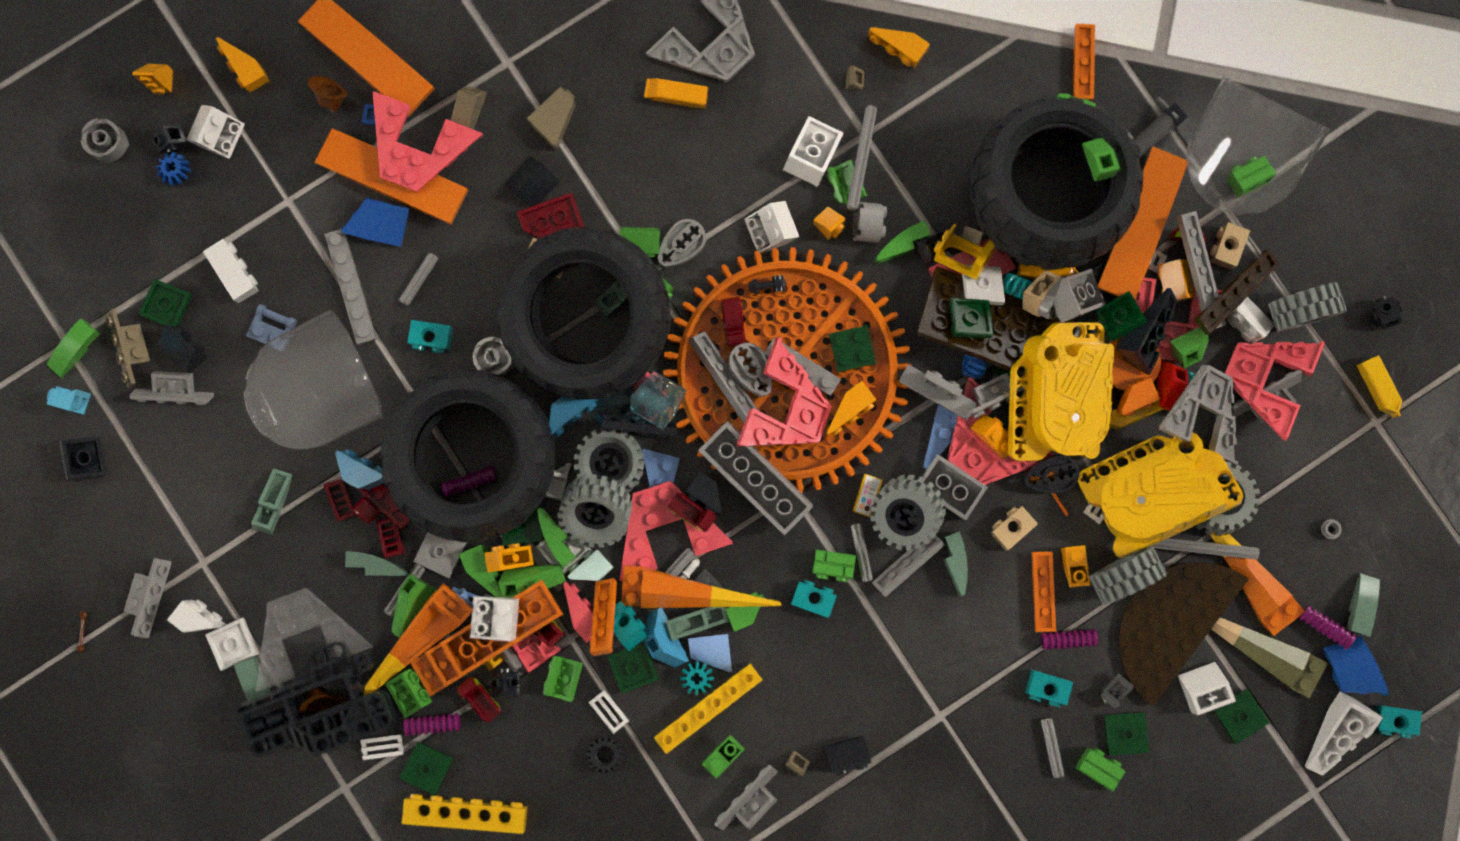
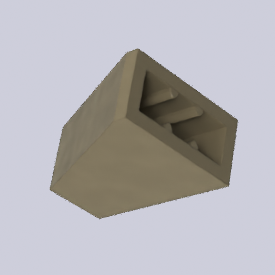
[451,86,487,130]
[527,87,576,150]

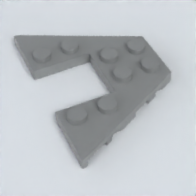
[646,0,755,82]
[1159,365,1238,465]

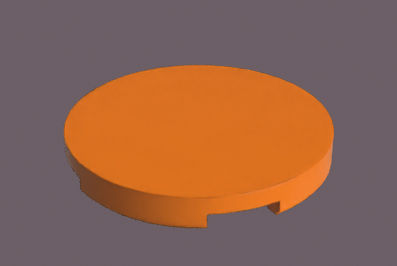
[1107,337,1161,391]

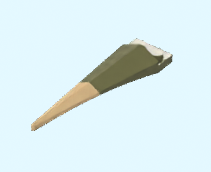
[1211,618,1328,698]

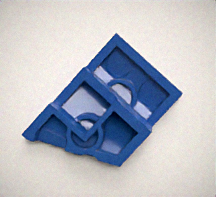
[341,197,409,247]
[1323,636,1389,696]

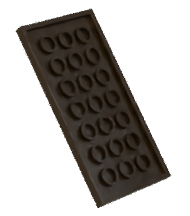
[916,266,1080,376]

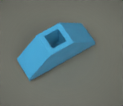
[549,397,599,437]
[335,449,384,490]
[643,607,689,667]

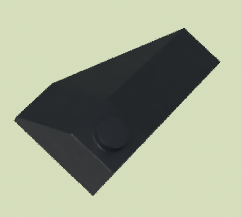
[1116,288,1177,375]

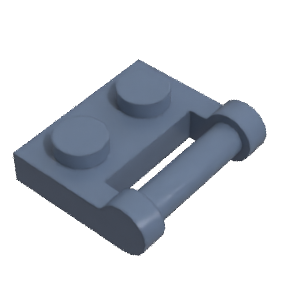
[246,304,297,352]

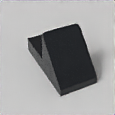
[916,232,952,263]

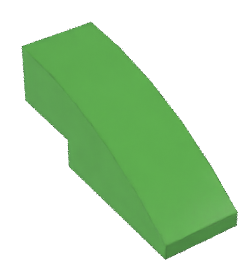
[875,220,931,265]
[47,318,100,378]
[538,507,576,568]

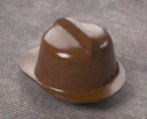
[308,76,347,112]
[299,687,347,717]

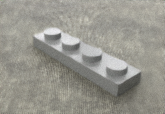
[764,338,841,396]
[872,535,944,597]

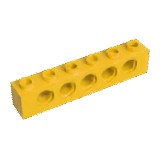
[654,663,762,754]
[402,794,527,834]

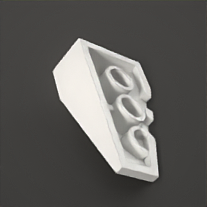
[1305,692,1382,776]

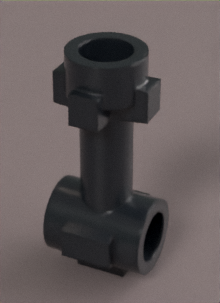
[748,275,786,295]

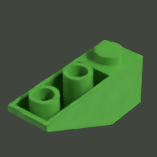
[459,545,502,597]
[498,564,566,598]
[391,573,436,638]

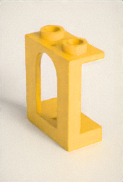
[934,224,995,280]

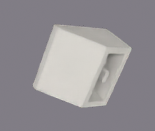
[186,105,245,159]
[744,201,799,254]
[1227,297,1275,343]
[471,597,519,641]
[167,600,226,632]
[1177,662,1236,715]

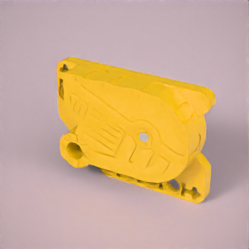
[1008,322,1114,461]
[1077,432,1243,558]

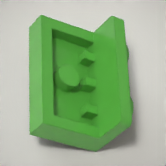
[827,160,867,205]
[543,656,583,702]

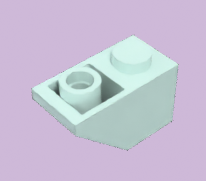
[567,550,614,581]

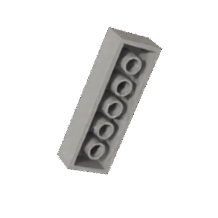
[698,420,813,535]

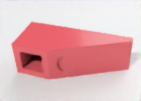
[564,582,593,643]

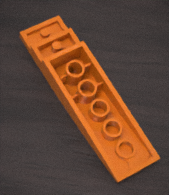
[298,0,435,117]
[315,129,468,225]
[1097,146,1189,299]
[411,580,563,696]

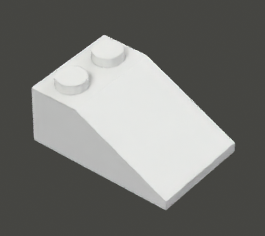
[783,117,843,187]

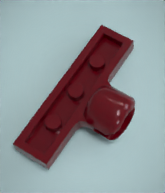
[353,484,411,530]

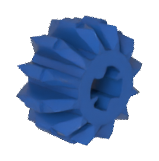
[155,152,191,186]
[961,354,988,379]

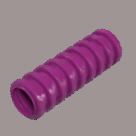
[441,465,497,499]
[1299,605,1356,650]
[1041,629,1098,651]
[403,713,461,737]

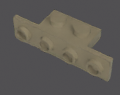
[106,309,150,389]

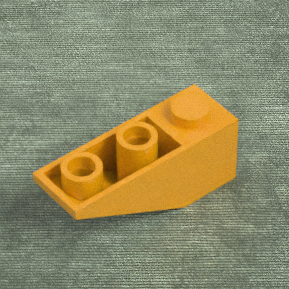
[868,27,930,68]
[216,37,269,92]
[132,64,173,95]
[826,381,876,437]

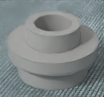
[1321,519,1342,539]

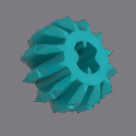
[1003,273,1033,300]
[680,661,714,696]

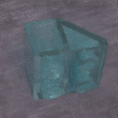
[630,371,686,430]

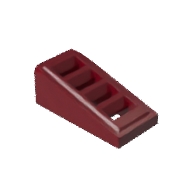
[323,477,356,522]
[376,517,406,559]

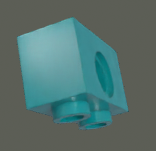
[407,320,453,354]
[791,580,837,618]
[613,601,647,651]
[1025,670,1073,707]
[1374,705,1422,739]

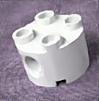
[472,337,514,377]

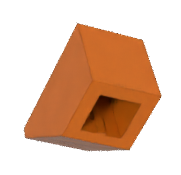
[1116,377,1160,417]

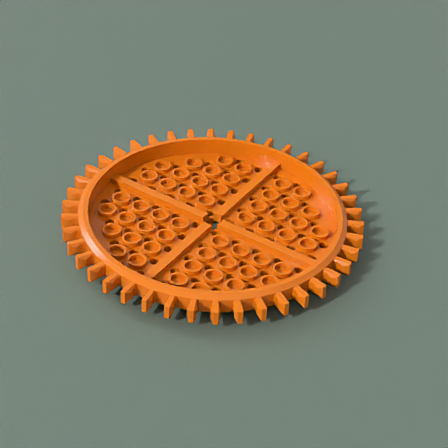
[663,247,912,493]

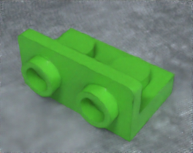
[385,668,432,718]

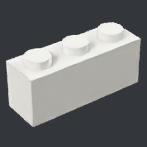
[203,239,259,303]

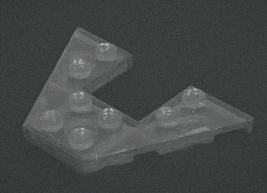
[256,588,373,693]

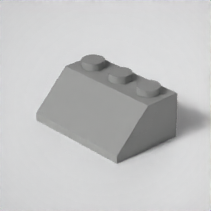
[1053,269,1106,323]
[921,454,988,520]

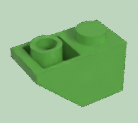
[1082,138,1120,182]
[1170,327,1209,368]
[725,592,764,632]
[702,735,744,779]

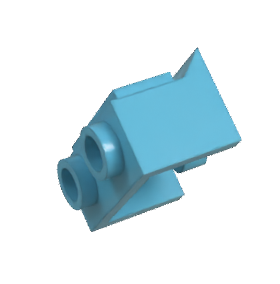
[47,386,91,415]

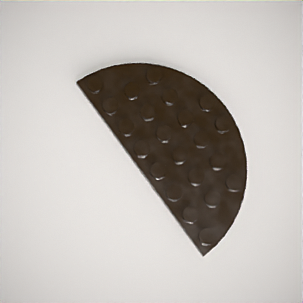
[1119,562,1249,707]

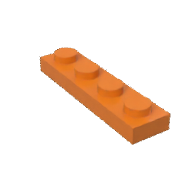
[1073,23,1095,101]
[1031,552,1056,632]
[590,578,617,656]

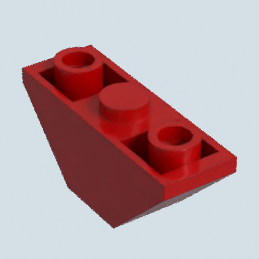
[1156,360,1189,411]

